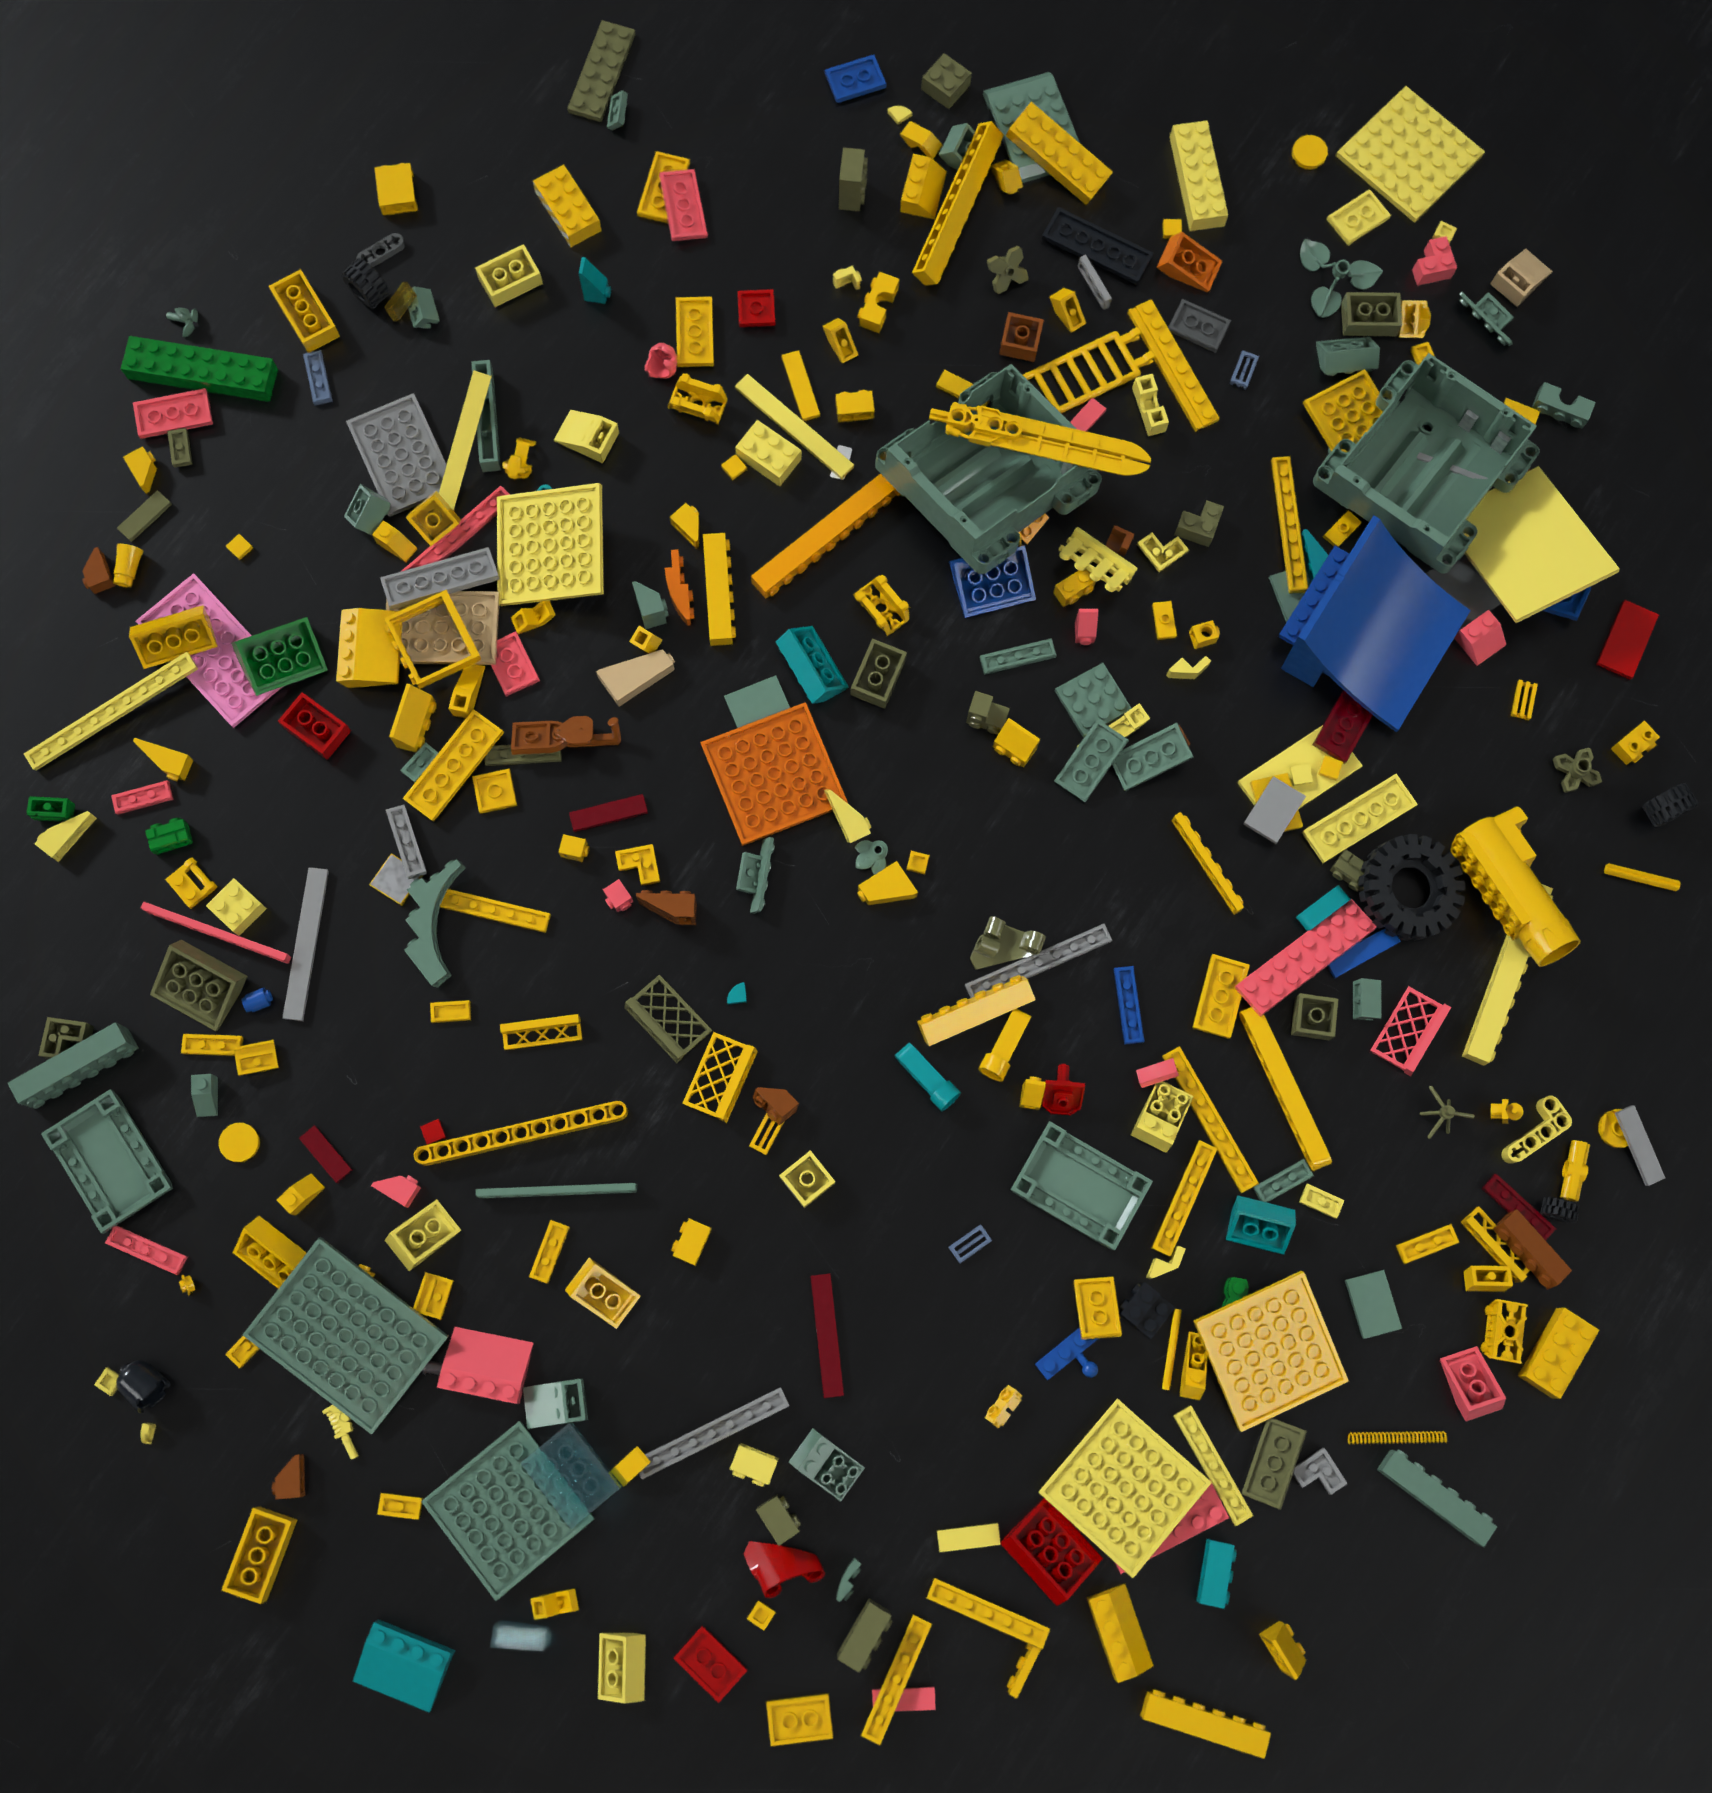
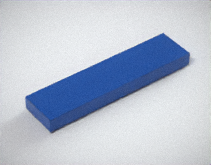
[1327,928,1401,979]
[1114,966,1144,1045]

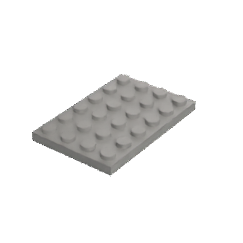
[346,393,447,517]

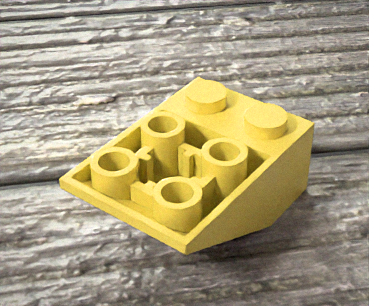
[554,410,619,463]
[1131,1081,1193,1153]

